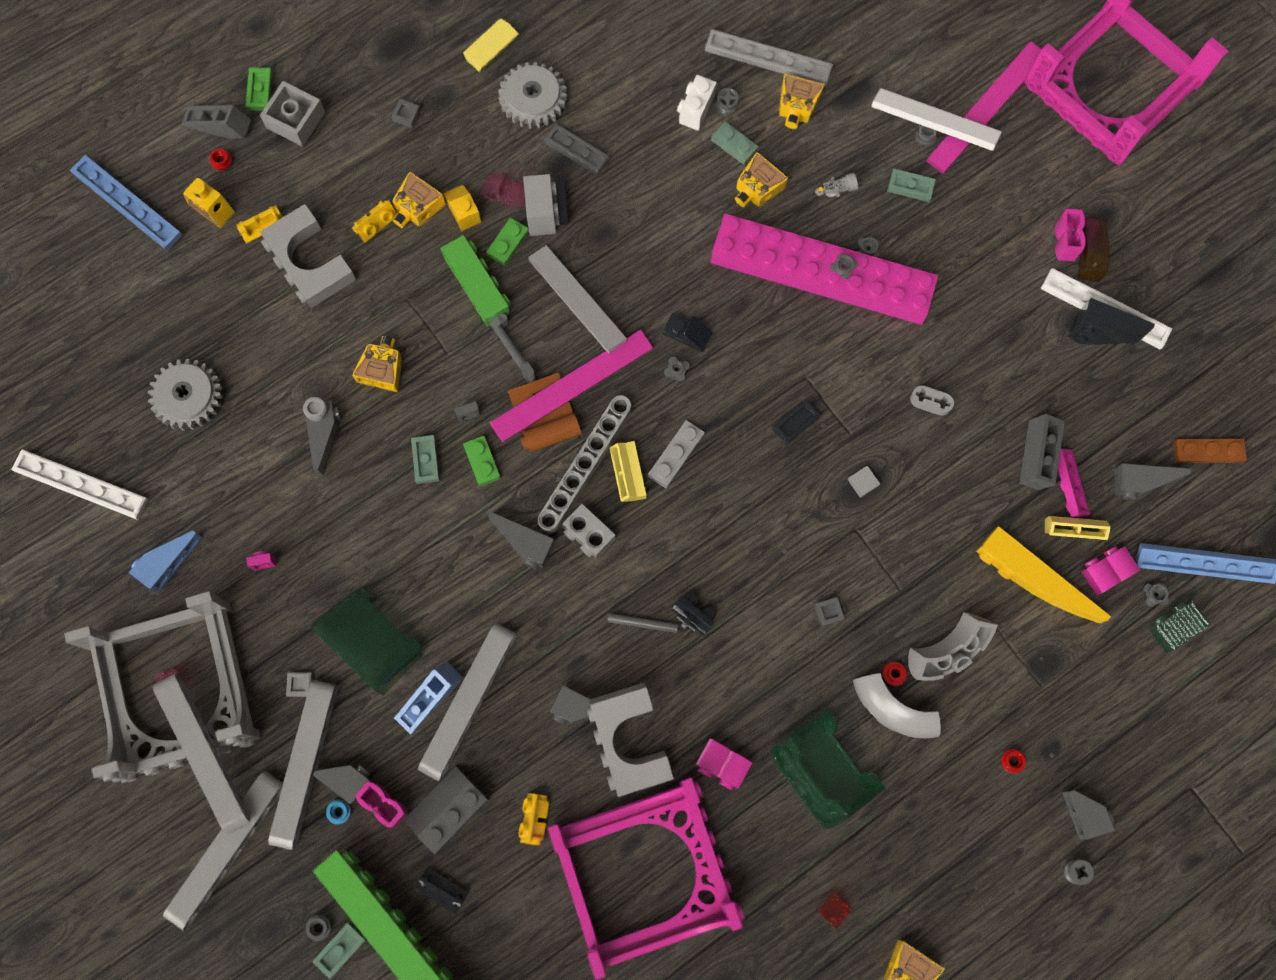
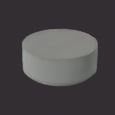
[303,397,328,421]

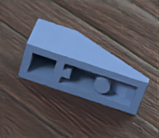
[129,530,203,593]
[394,662,463,734]

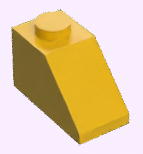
[443,185,481,231]

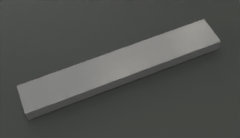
[705,29,833,86]
[529,246,627,354]

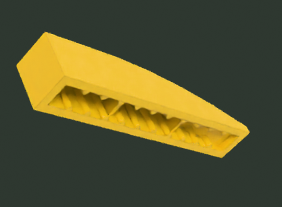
[976,526,1111,624]

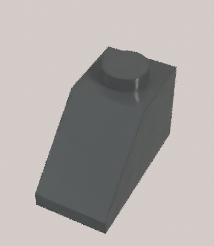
[550,686,591,725]
[313,765,373,805]
[1062,790,1115,840]

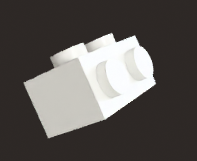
[677,75,717,131]

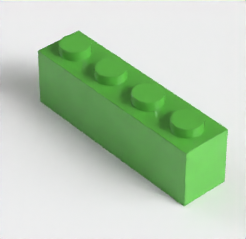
[441,235,511,327]

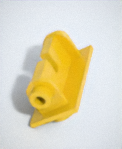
[352,200,397,243]
[237,206,282,244]
[519,793,549,845]

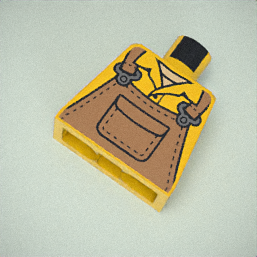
[779,74,824,129]
[735,152,788,207]
[393,172,445,228]
[183,178,235,229]
[353,336,402,392]
[884,940,944,980]

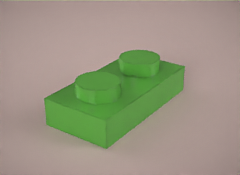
[246,68,272,111]
[486,218,529,266]
[463,436,501,487]

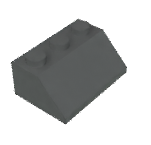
[404,766,490,854]

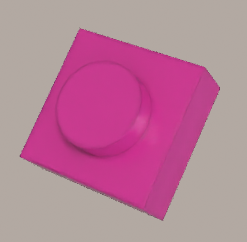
[246,551,276,571]

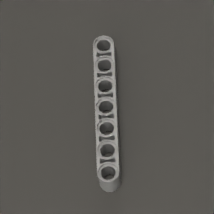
[538,396,631,534]
[418,623,517,781]
[153,673,251,835]
[269,680,338,850]
[163,771,283,931]

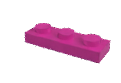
[1058,449,1090,517]

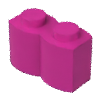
[1055,209,1085,261]
[1082,546,1140,595]
[696,739,752,791]
[355,782,408,828]

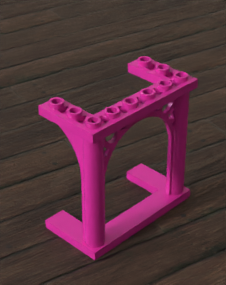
[1024,0,1229,166]
[548,778,745,980]

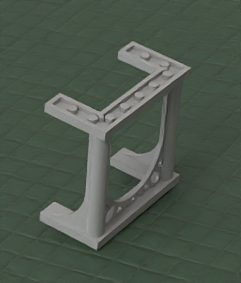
[64,592,261,783]

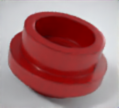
[210,149,232,171]
[882,662,907,686]
[1001,749,1026,774]

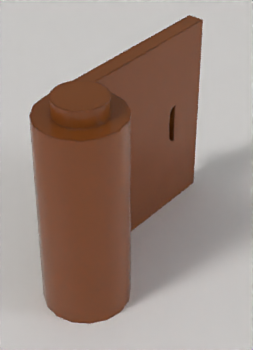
[508,373,582,453]

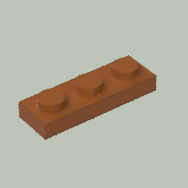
[1173,439,1247,463]

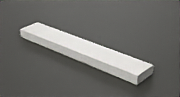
[872,88,1001,150]
[1041,268,1172,350]
[11,449,148,520]

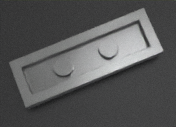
[648,420,705,489]

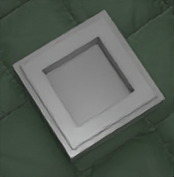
[847,466,880,498]
[286,673,313,697]

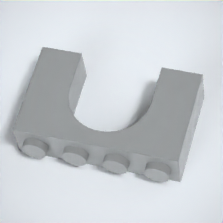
[260,204,356,308]
[586,683,673,797]

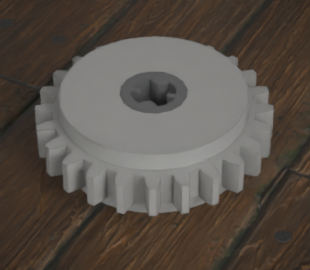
[499,62,567,128]
[148,359,223,431]

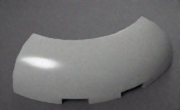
[908,612,998,681]
[853,673,941,738]

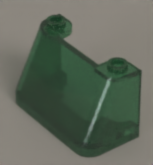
[310,589,424,696]
[771,708,886,829]

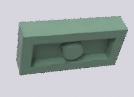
[711,122,758,165]
[887,168,936,202]
[411,435,439,484]
[312,923,367,979]

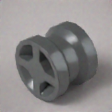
[716,88,739,116]
[1063,859,1094,885]

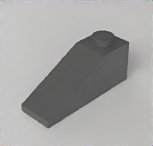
[181,105,251,139]
[305,400,341,476]
[1114,464,1191,500]
[488,512,555,569]

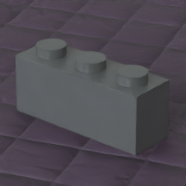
[1019,414,1065,490]

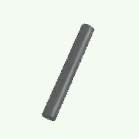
[608,613,678,633]

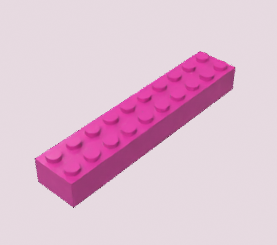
[710,213,938,325]

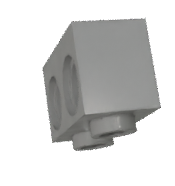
[562,504,616,559]

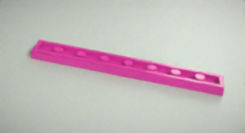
[926,41,1042,174]
[490,330,653,443]

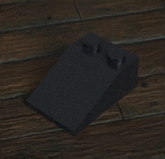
[1068,298,1155,345]

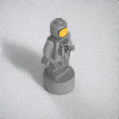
[815,173,858,197]

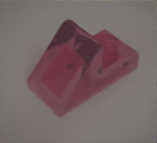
[480,172,525,209]

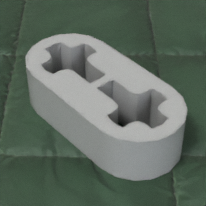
[910,386,954,416]

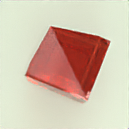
[817,893,851,930]

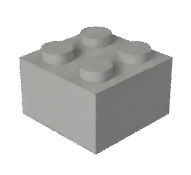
[260,81,325,147]
[523,174,559,236]

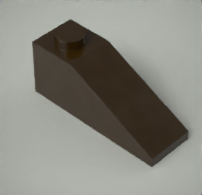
[1077,217,1110,282]

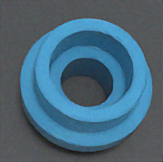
[326,799,351,824]

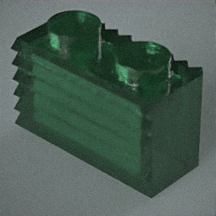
[1149,601,1210,653]

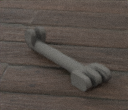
[490,314,536,383]

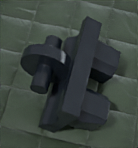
[672,592,717,636]

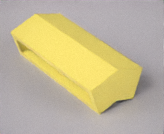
[463,18,518,72]
[609,441,646,502]
[1045,516,1111,540]

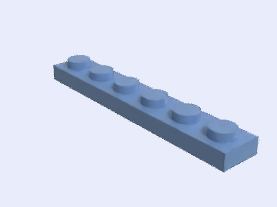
[70,155,183,251]
[1135,543,1276,584]

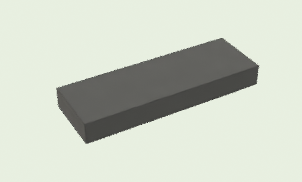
[544,123,610,176]

